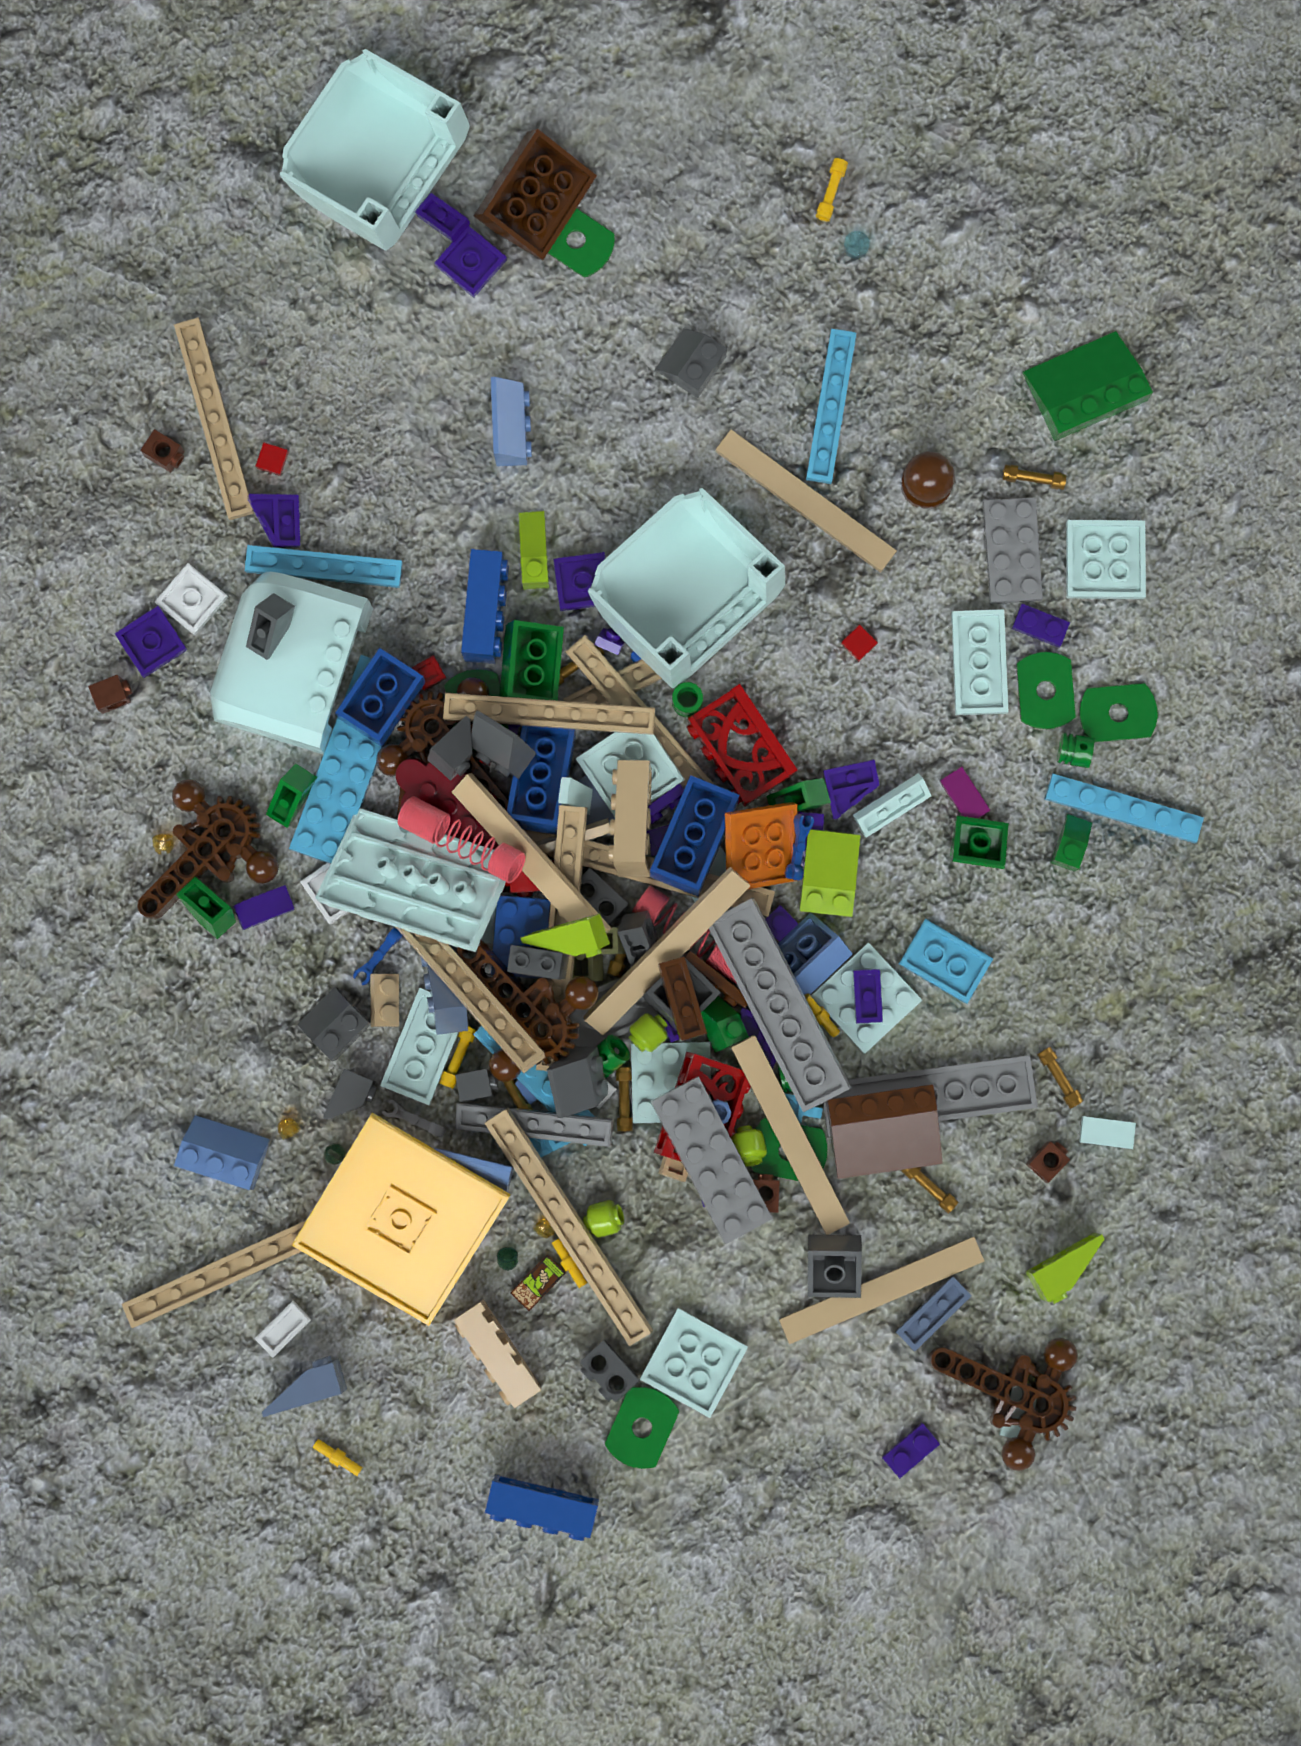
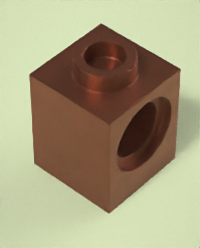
[140,429,185,473]
[88,675,132,714]
[1026,1141,1070,1183]
[752,1174,779,1213]

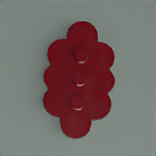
[396,758,500,850]

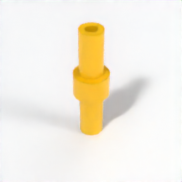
[804,993,840,1037]
[551,1238,588,1288]
[312,1439,363,1476]

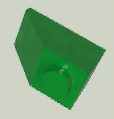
[266,763,317,828]
[766,778,831,814]
[1050,814,1092,872]
[176,877,236,939]
[701,996,749,1053]

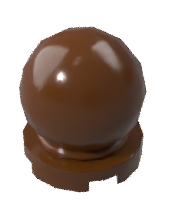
[901,451,955,509]

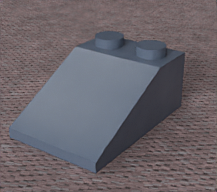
[262,1356,347,1417]

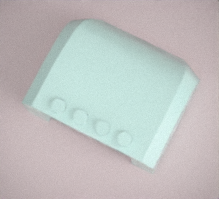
[280,49,470,251]
[588,488,785,689]
[210,572,373,755]

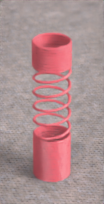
[398,796,525,883]
[632,885,737,985]

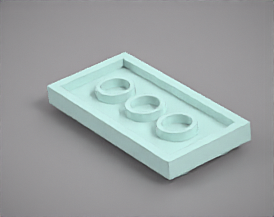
[951,609,1009,715]
[380,988,468,1105]

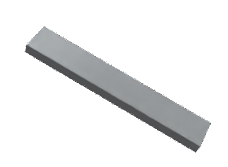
[455,1102,613,1147]

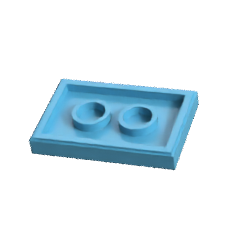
[899,919,993,1004]

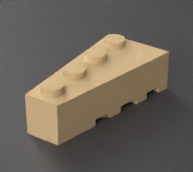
[609,760,652,877]
[453,1299,542,1409]

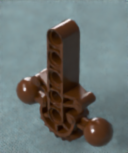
[376,677,509,811]
[137,779,279,919]
[457,939,598,1082]
[928,1338,1078,1471]

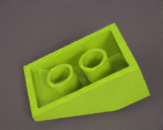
[799,829,860,917]
[1025,1233,1105,1304]

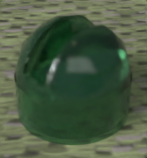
[324,1143,346,1165]
[497,1247,518,1271]

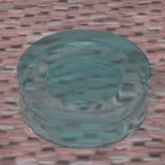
[844,231,870,259]

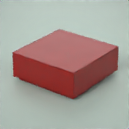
[255,442,289,476]
[841,625,878,662]
[411,655,447,691]

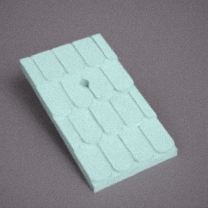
[315,808,506,952]

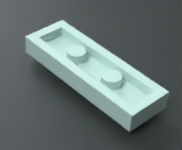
[853,773,931,838]

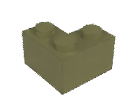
[572,927,626,981]

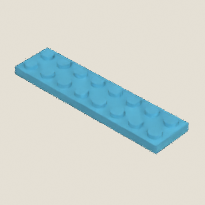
[289,655,385,864]

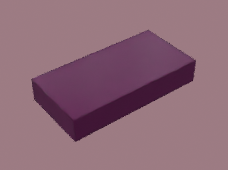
[939,767,990,819]

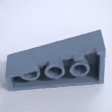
[420,944,468,1035]

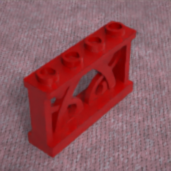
[686,684,798,807]
[654,1052,751,1162]

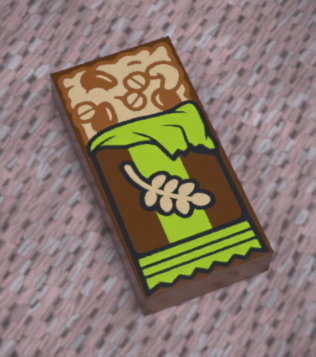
[510,1254,566,1311]

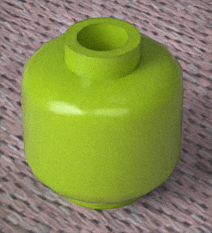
[628,1013,668,1052]
[731,1126,767,1167]
[583,1200,625,1238]

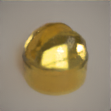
[152,834,174,855]
[278,1118,301,1140]
[533,1217,555,1238]

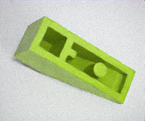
[519,511,549,590]
[521,914,610,958]

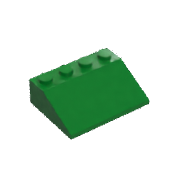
[1022,331,1153,442]

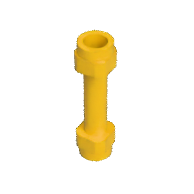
[816,158,848,221]
[439,1027,477,1089]

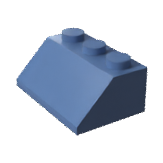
[491,377,532,466]
[778,913,852,995]
[174,1115,271,1190]
[433,1148,514,1192]

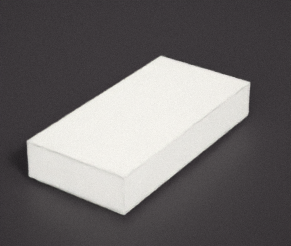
[255,1301,312,1358]

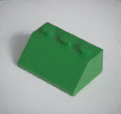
[499,620,564,701]

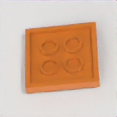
[725,802,798,889]

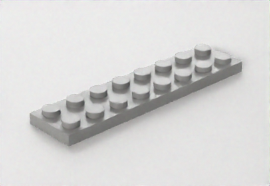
[709,898,852,1112]
[823,1055,1038,1136]

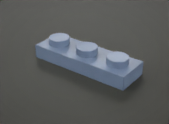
[895,1276,972,1352]

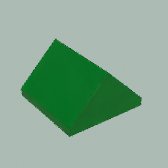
[950,816,1009,869]

